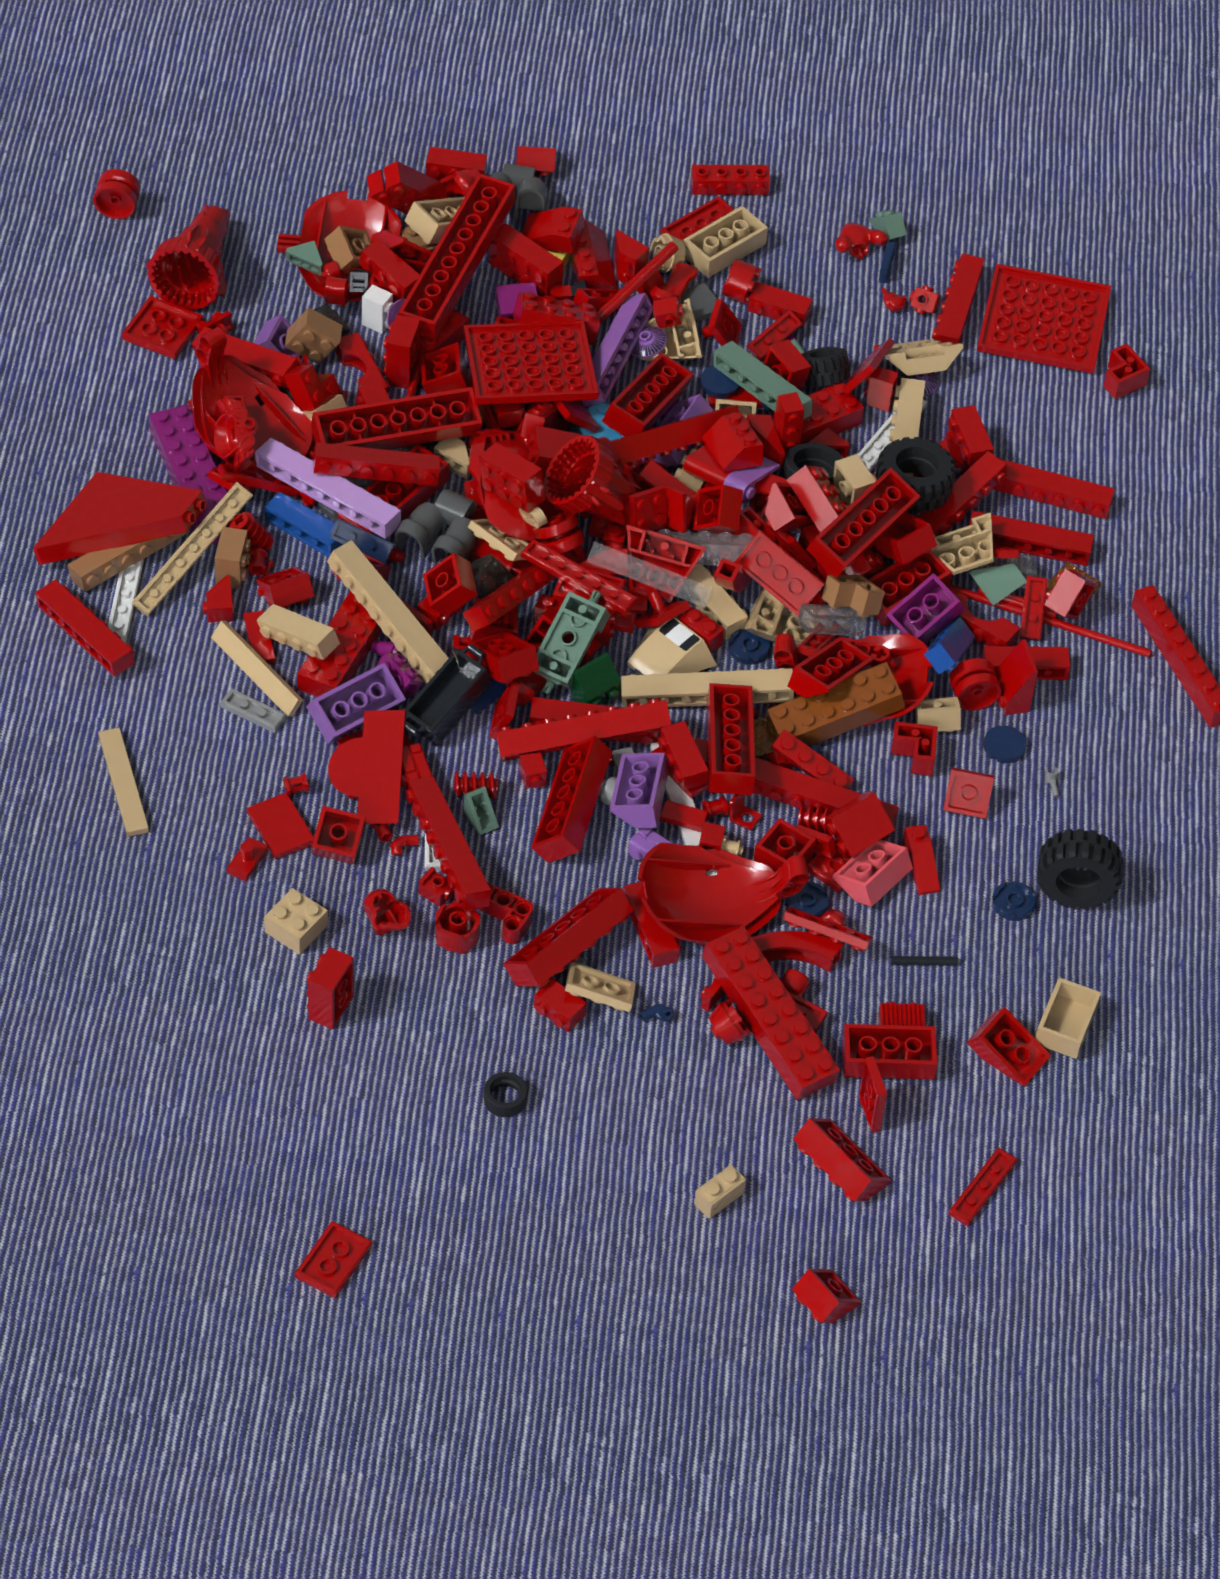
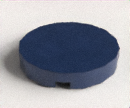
[701,365,740,398]
[728,629,771,665]
[983,726,1027,763]
[785,881,829,917]
[992,881,1036,921]

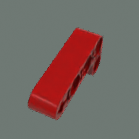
[454,882,533,944]

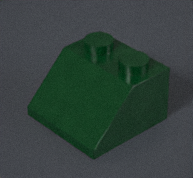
[571,652,621,705]

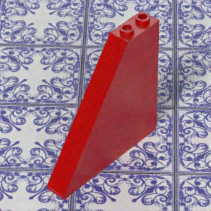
[33,472,207,565]

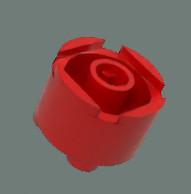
[722,259,762,305]
[435,900,480,954]

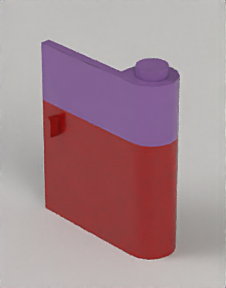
[683,445,780,502]

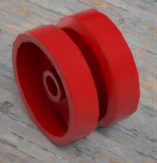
[93,169,141,219]
[533,512,585,554]
[949,658,1002,711]

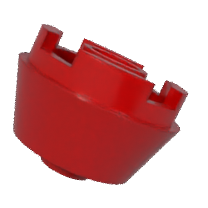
[708,999,752,1045]

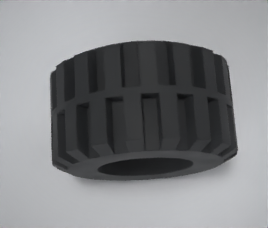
[802,347,850,387]

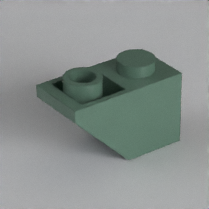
[869,210,907,240]

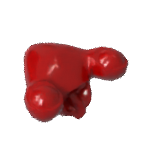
[835,223,888,260]

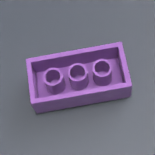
[306,663,406,744]

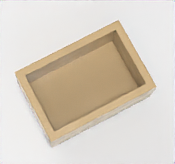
[1035,978,1102,1059]

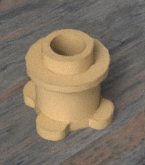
[721,835,744,857]

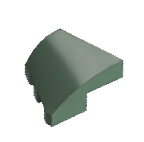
[968,563,1026,605]

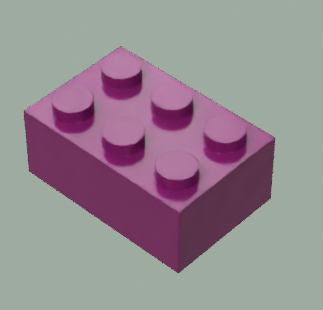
[886,573,965,644]

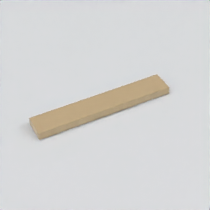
[211,621,303,717]
[98,728,149,837]

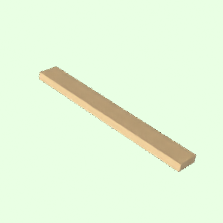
[131,482,253,617]

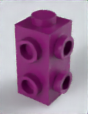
[377,653,424,698]

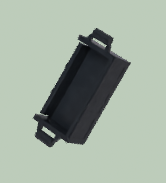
[401,644,492,747]

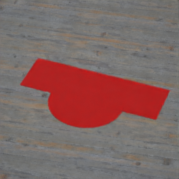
[328,710,405,824]

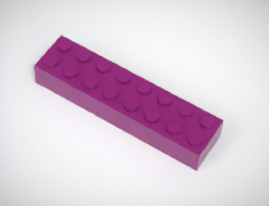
[149,404,237,544]

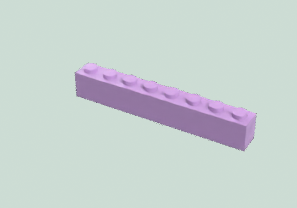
[255,438,401,539]

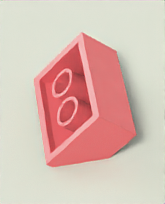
[833,839,913,907]

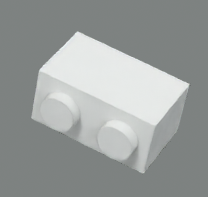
[362,284,394,334]

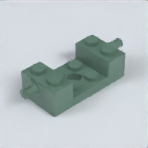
[534,590,611,696]

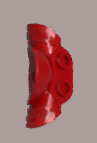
[214,398,259,472]

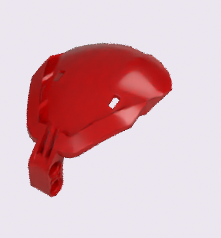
[297,190,402,306]
[192,327,313,475]
[467,428,578,541]
[774,633,934,726]
[637,843,809,946]

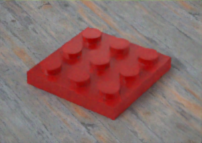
[121,295,203,359]

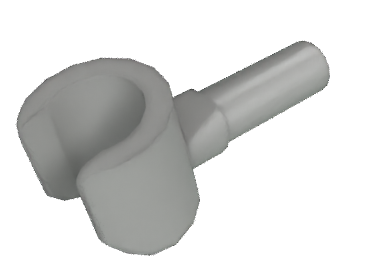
[1044,767,1059,797]

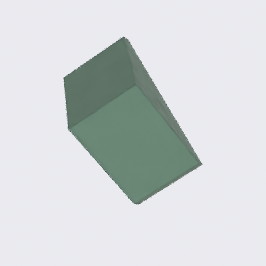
[286,241,323,277]
[464,786,499,835]

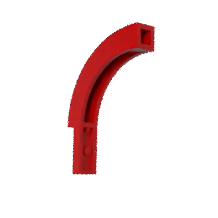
[713,505,768,593]
[700,931,843,1012]

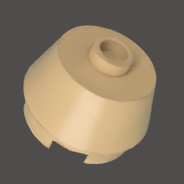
[650,233,686,273]

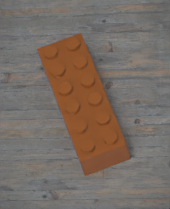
[767,662,905,746]

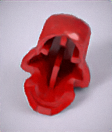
[363,889,411,936]

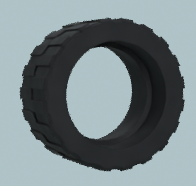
[782,443,843,484]

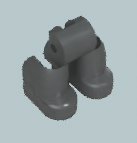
[489,163,548,220]
[394,489,478,564]

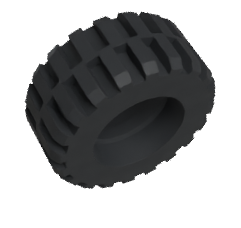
[875,437,956,513]
[1037,828,1123,909]

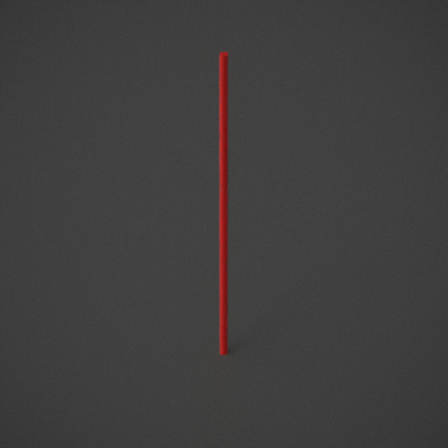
[883,562,1151,658]

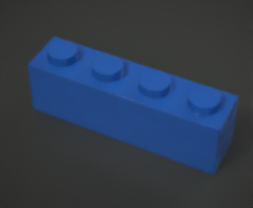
[264,492,344,557]
[924,617,975,674]

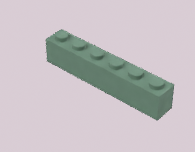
[714,341,812,420]

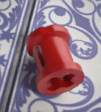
[248,548,268,576]
[283,773,309,796]
[702,796,729,820]

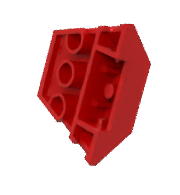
[626,525,707,603]

